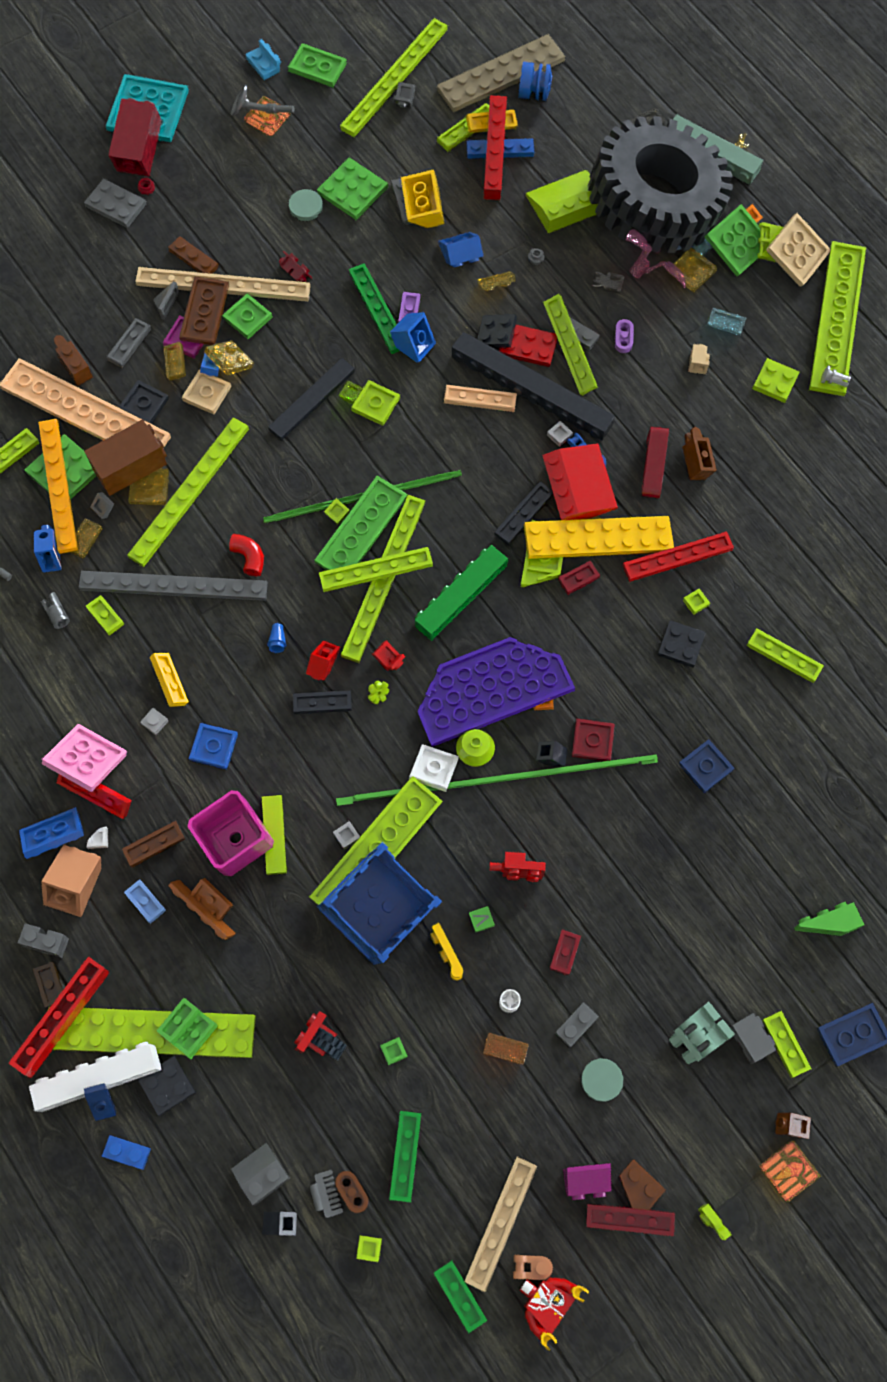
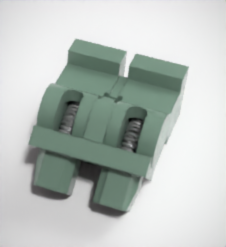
[669,1002,735,1064]

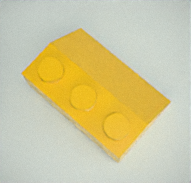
[401,170,444,228]

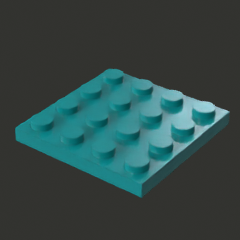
[106,74,189,142]

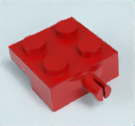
[489,852,546,882]

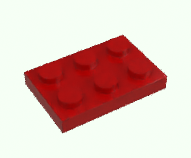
[499,325,558,367]

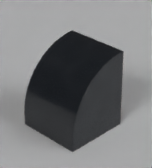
[536,741,567,767]
[262,1212,297,1235]

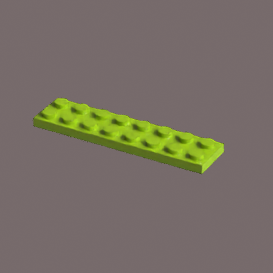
[309,776,443,905]

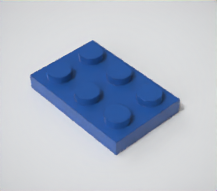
[19,807,84,859]

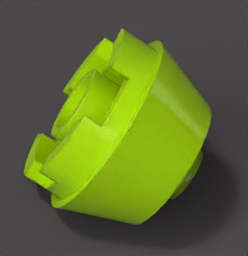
[456,729,495,767]

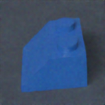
[438,232,483,267]
[390,312,436,362]

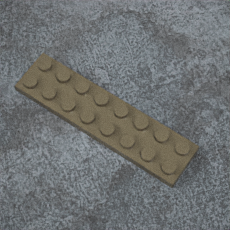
[437,34,565,113]

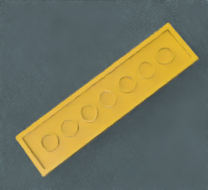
[524,516,674,559]

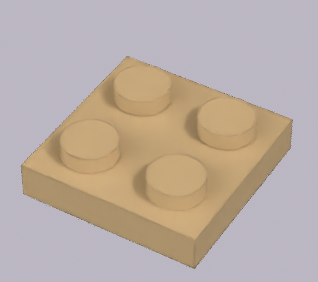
[182,370,231,415]

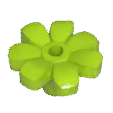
[368,681,389,704]

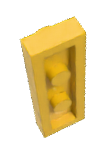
[466,110,518,133]
[150,653,189,707]

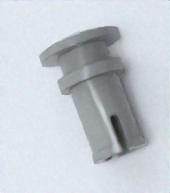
[821,366,851,387]

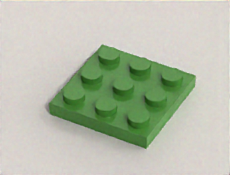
[317,158,388,220]
[705,204,761,276]
[24,434,96,500]

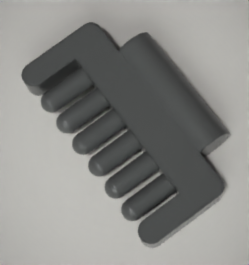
[310,1170,343,1218]

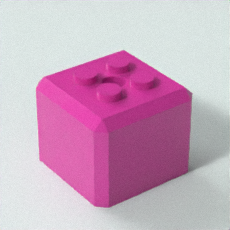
[187,790,274,876]

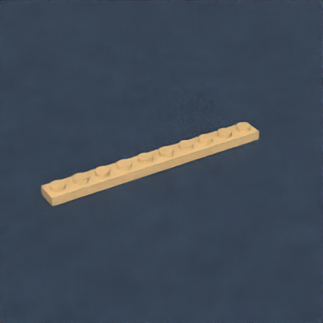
[136,267,310,301]

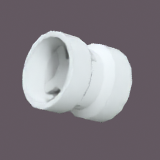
[499,989,521,1013]

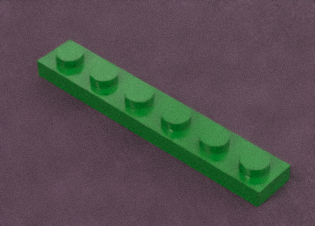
[349,263,400,354]

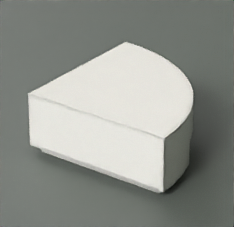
[87,827,108,849]

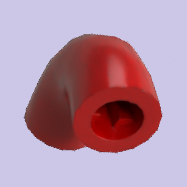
[229,534,264,577]

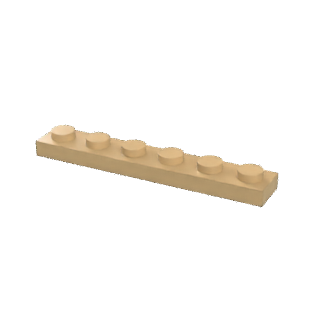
[465,1157,537,1292]

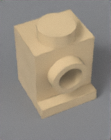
[688,344,710,374]

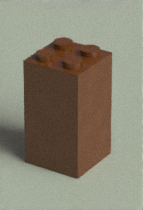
[84,419,167,496]

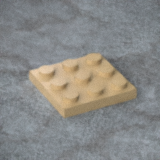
[766,213,831,287]

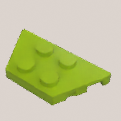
[521,520,563,587]

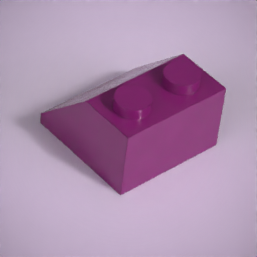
[563,1163,611,1200]

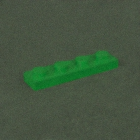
[389,1111,421,1202]

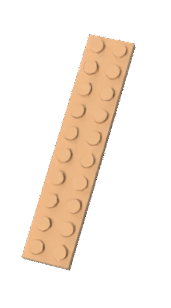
[0,358,171,447]

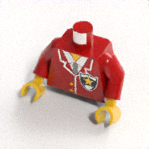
[519,1278,588,1350]

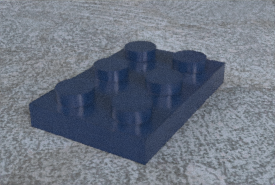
[816,1003,887,1067]

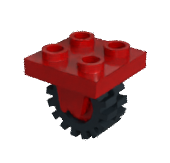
[294,1011,347,1061]

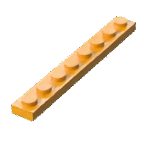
[39,419,78,554]

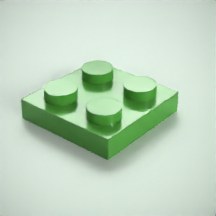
[222,294,273,339]

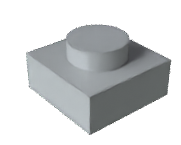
[547,421,573,447]
[140,708,168,735]
[333,821,360,850]

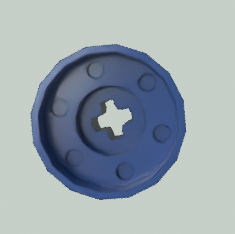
[519,61,552,101]

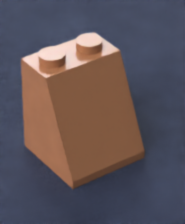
[41,845,101,917]

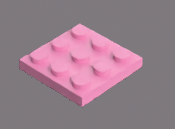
[42,724,127,792]

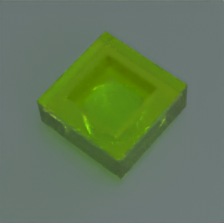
[339,381,363,404]

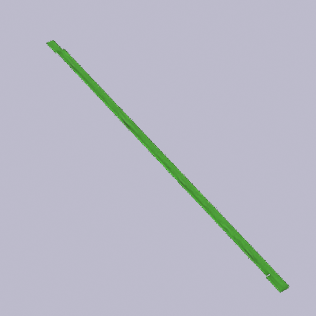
[336,755,658,806]

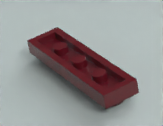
[586,1204,675,1236]

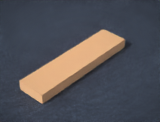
[444,385,517,412]

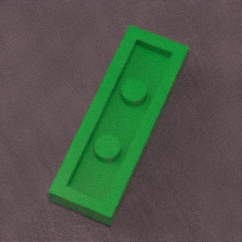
[434,1261,487,1333]

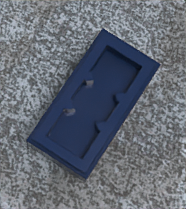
[84,1083,116,1121]

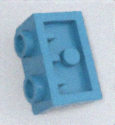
[246,39,281,80]

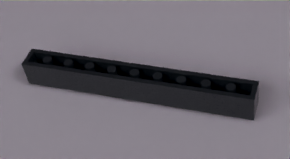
[452,332,615,441]

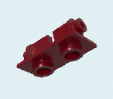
[279,251,313,282]

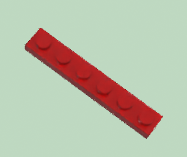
[623,532,734,582]

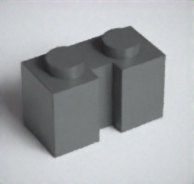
[18,924,69,958]
[730,1013,776,1064]

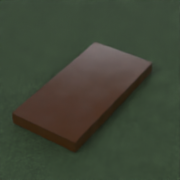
[179,276,229,346]

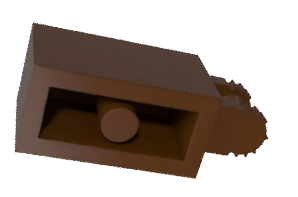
[54,335,93,386]
[682,427,717,480]

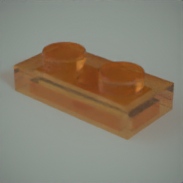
[483,1033,529,1065]

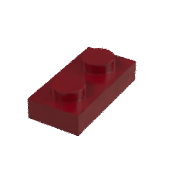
[558,561,600,595]
[550,930,581,976]

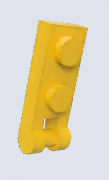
[430,923,463,980]

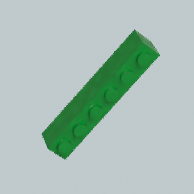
[415,545,508,641]

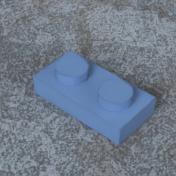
[124,879,166,924]

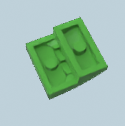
[157,998,218,1059]

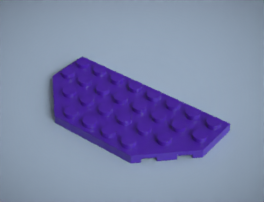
[418,637,575,747]

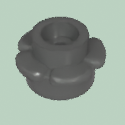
[528,248,545,265]

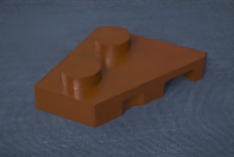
[619,1159,666,1210]

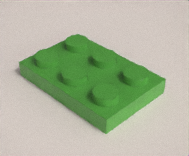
[288,43,347,87]

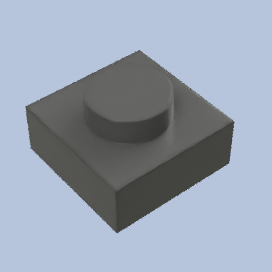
[90,492,114,519]

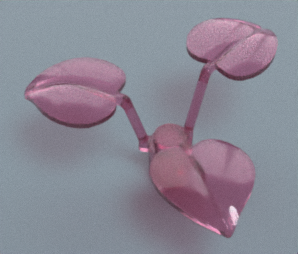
[626,229,686,288]

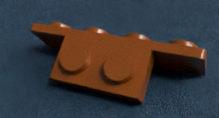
[168,878,235,940]

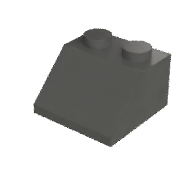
[231,1143,291,1205]

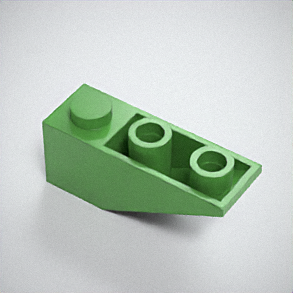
[794,902,864,936]

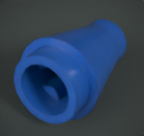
[267,623,286,653]

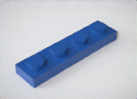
[467,139,534,159]

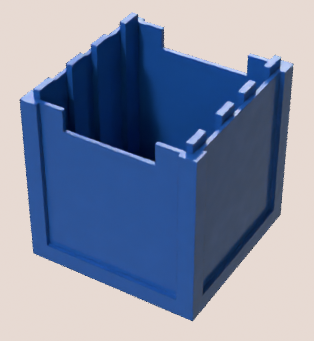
[316,842,442,965]

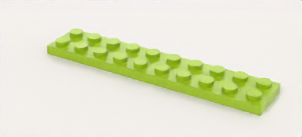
[809,241,866,396]
[48,1007,255,1058]

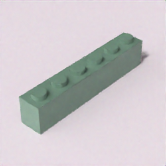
[673,115,763,185]

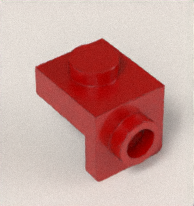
[372,641,405,670]

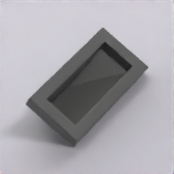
[153,281,179,320]

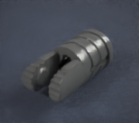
[41,592,70,629]

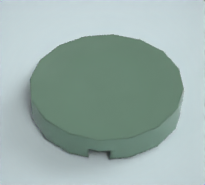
[289,189,323,221]
[581,1058,623,1102]

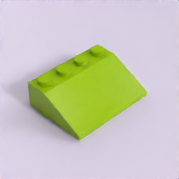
[526,170,598,233]

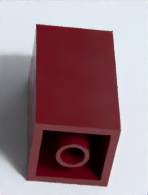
[108,98,162,177]

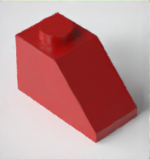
[306,641,341,681]

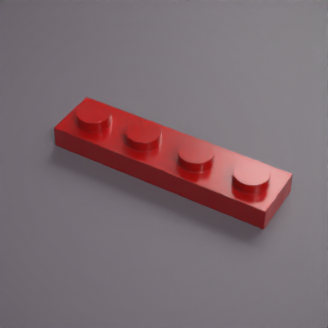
[57,774,132,819]

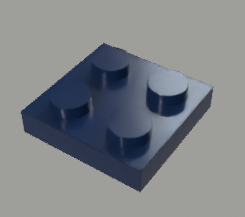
[679,739,735,793]

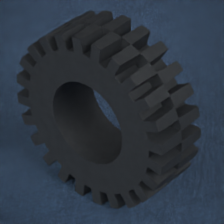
[588,116,733,253]

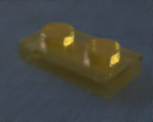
[477,272,516,291]
[164,342,186,381]
[70,518,102,559]

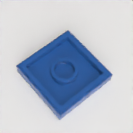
[189,723,238,770]

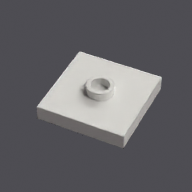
[409,744,459,792]

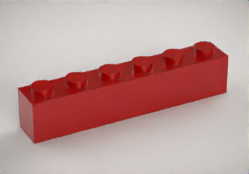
[484,95,507,200]
[9,957,110,1078]

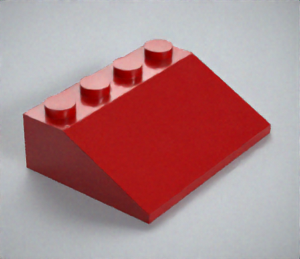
[542,444,618,520]

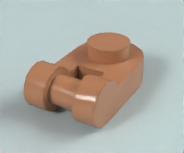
[513,1255,553,1280]

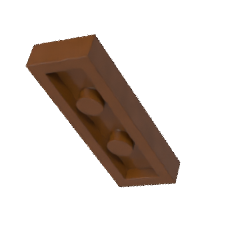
[168,236,219,274]
[122,821,185,868]

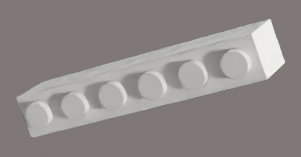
[29,1042,162,1112]

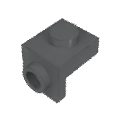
[394,82,415,108]

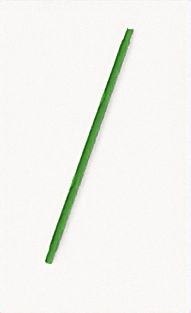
[263,470,462,523]

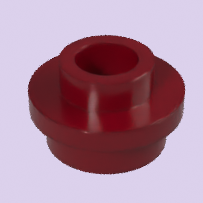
[138,178,155,195]

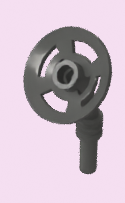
[231,84,294,116]

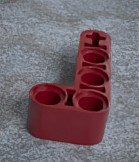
[641,426,669,499]

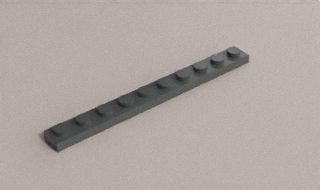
[79,571,268,601]

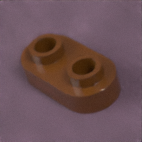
[335,1171,369,1213]

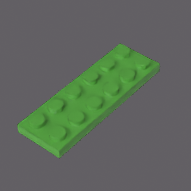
[315,476,408,570]

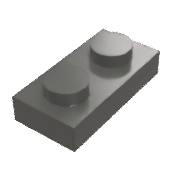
[570,318,600,351]
[555,1002,599,1048]

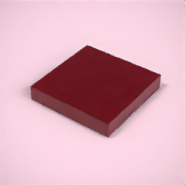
[572,719,615,761]

